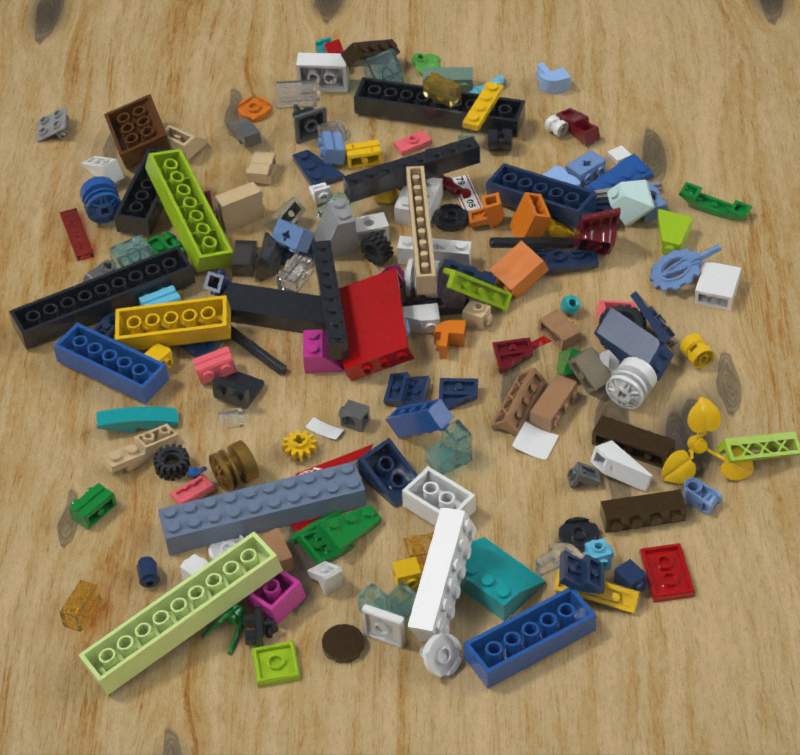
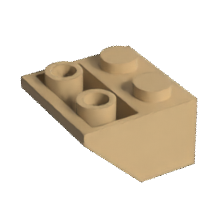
[160,125,208,161]

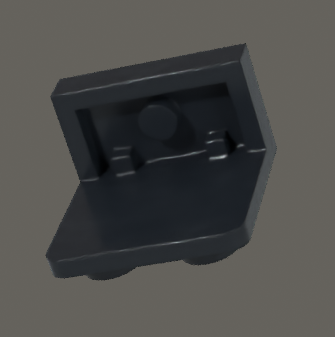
[211,371,264,409]

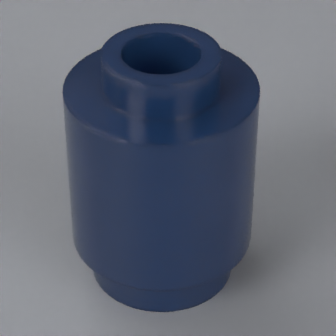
[136,556,160,588]

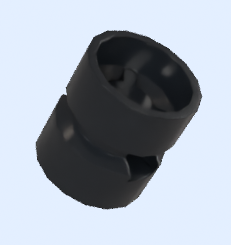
[488,129,512,151]

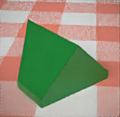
[557,348,581,376]

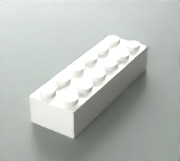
[408,507,477,642]

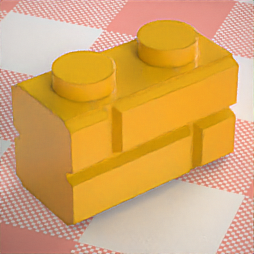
[344,140,382,169]

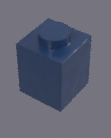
[614,559,647,593]

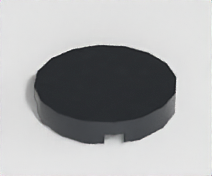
[433,203,469,232]
[558,517,600,554]

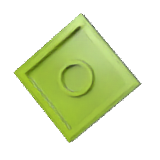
[251,641,301,687]

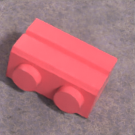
[192,346,238,385]

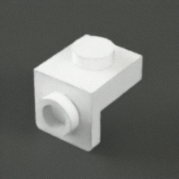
[309,182,332,205]

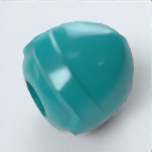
[560,294,581,315]

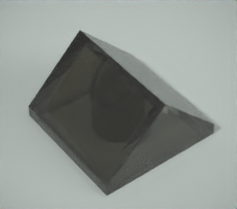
[255,232,284,283]

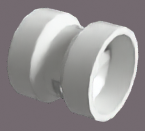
[545,115,569,138]

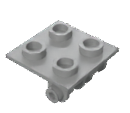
[37,107,69,142]

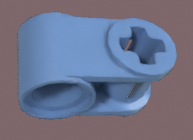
[682,478,723,515]

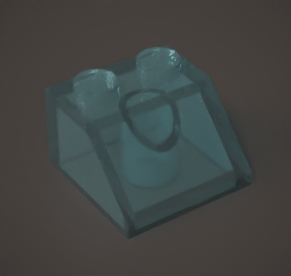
[364,48,404,83]
[109,235,154,269]

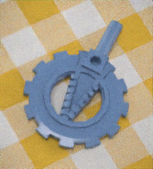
[649,244,722,292]

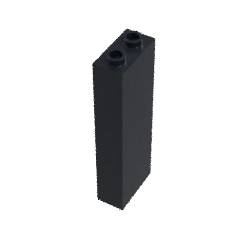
[223,282,325,333]

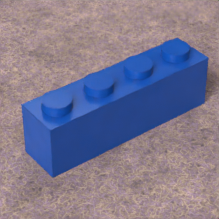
[385,398,454,438]

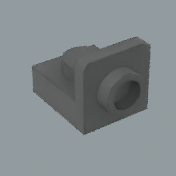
[567,462,601,489]

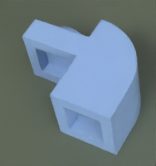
[536,62,571,94]

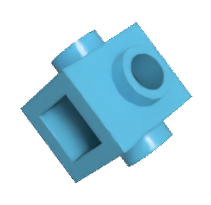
[582,538,614,571]

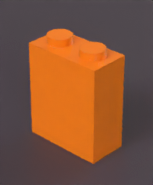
[510,192,551,250]
[489,240,549,299]

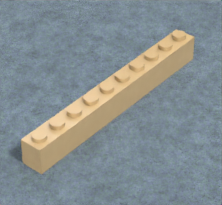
[406,166,436,295]

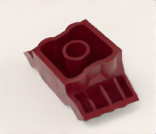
[573,207,621,255]

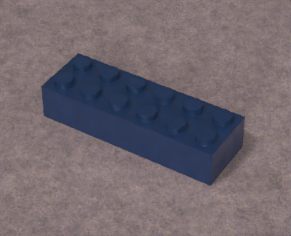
[486,163,597,228]

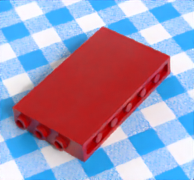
[339,268,415,381]

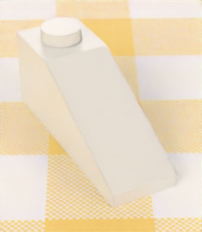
[81,156,124,185]
[403,303,440,334]

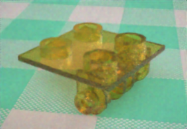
[403,531,434,565]

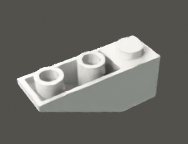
[590,440,653,492]

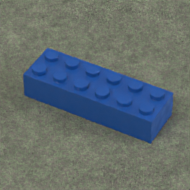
[53,323,169,404]
[464,588,596,688]

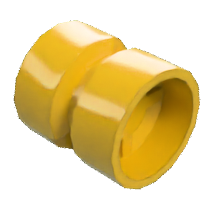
[680,333,715,369]

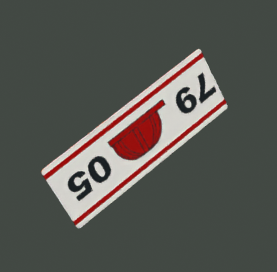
[452,175,483,211]

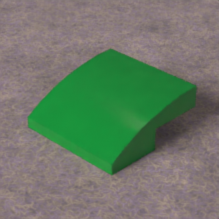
[297,523,355,565]

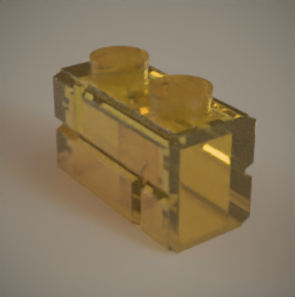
[423,72,461,107]
[59,580,101,632]

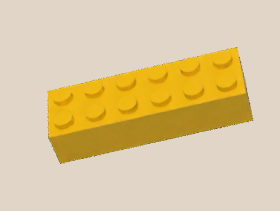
[115,295,231,350]

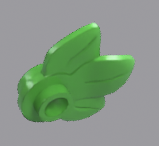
[411,53,441,75]

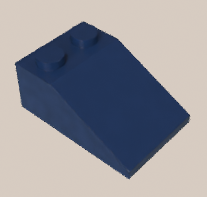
[355,438,418,507]

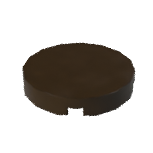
[322,624,365,663]

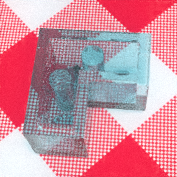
[425,419,472,475]
[357,582,417,620]

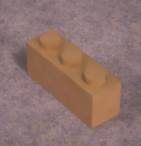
[530,374,579,433]

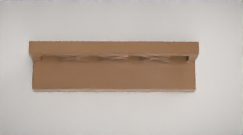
[490,368,546,436]

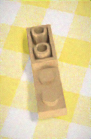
[101,424,178,473]

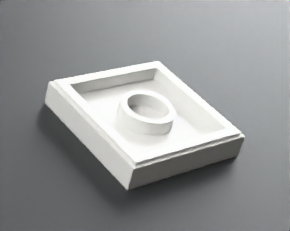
[362,604,406,648]

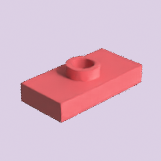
[394,130,432,156]
[170,474,215,505]

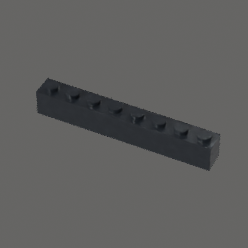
[343,136,480,203]
[312,240,349,360]

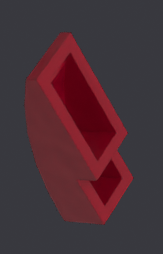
[556,108,601,145]

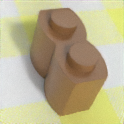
[538,310,580,350]

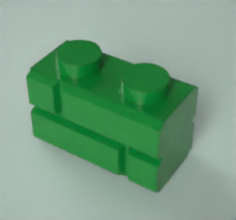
[69,483,117,530]

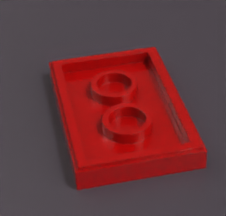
[639,543,695,603]

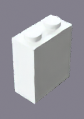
[694,261,741,311]

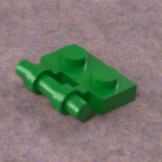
[143,231,187,256]

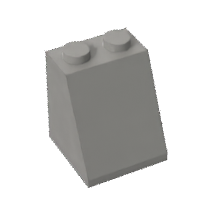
[314,198,358,258]

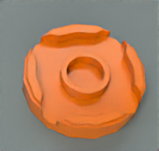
[237,97,271,122]

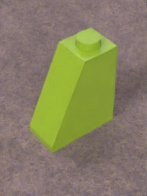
[657,209,693,255]

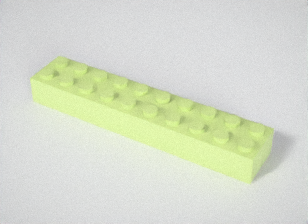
[79,532,283,696]

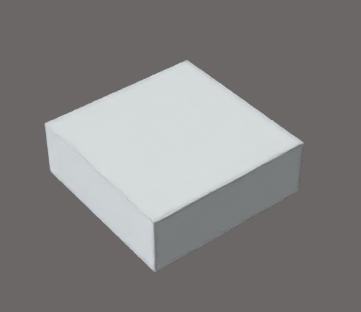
[607,145,632,165]

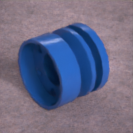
[80,176,121,224]

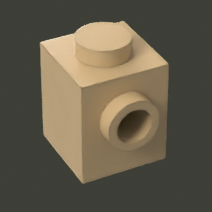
[462,299,493,331]

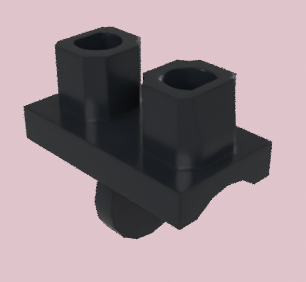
[243,607,278,647]

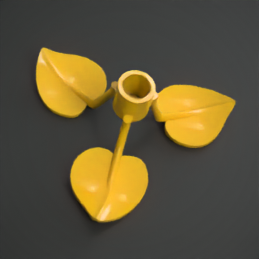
[661,396,754,484]

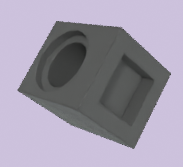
[338,399,370,433]

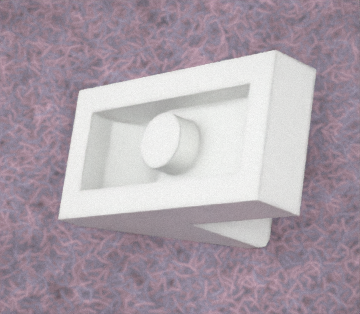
[307,561,342,595]

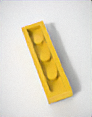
[462,82,503,131]
[553,569,640,613]

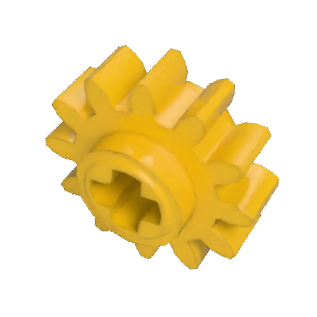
[282,430,317,462]

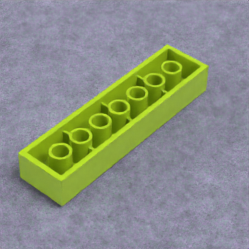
[145,149,233,272]

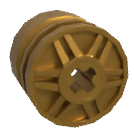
[209,440,259,492]

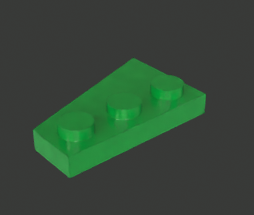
[318,505,381,555]

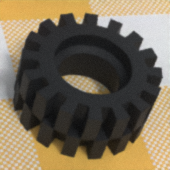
[360,231,394,266]
[153,444,190,481]

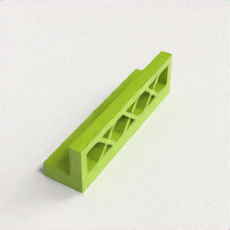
[442,267,513,311]
[717,431,800,463]

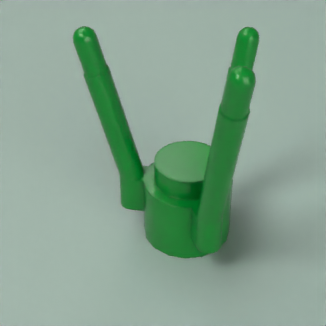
[202,603,246,655]

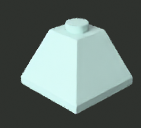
[607,180,655,227]

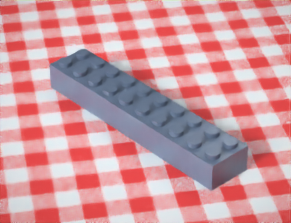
[158,461,367,555]

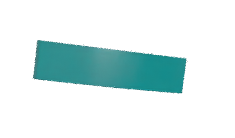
[96,407,179,433]

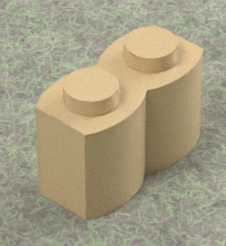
[245,152,277,184]

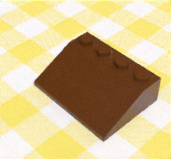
[104,94,168,169]

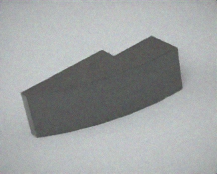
[226,117,261,148]

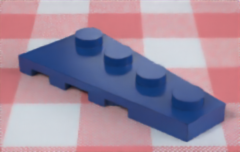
[585,153,654,200]

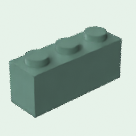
[423,67,473,92]

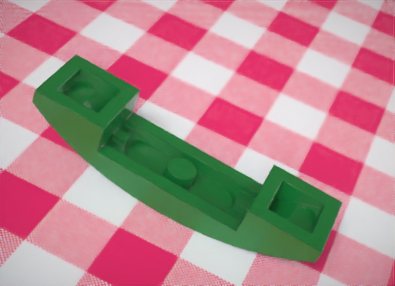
[679,182,752,220]

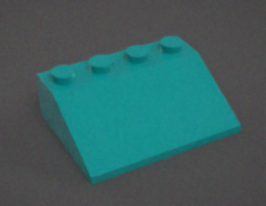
[460,537,546,621]

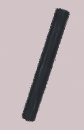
[489,237,574,248]
[231,325,287,375]

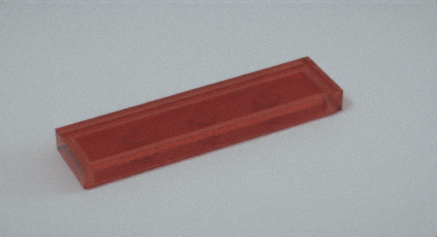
[59,208,95,261]

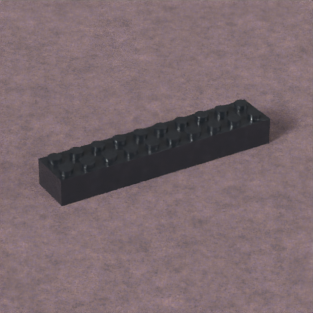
[353,77,525,138]
[9,246,196,349]

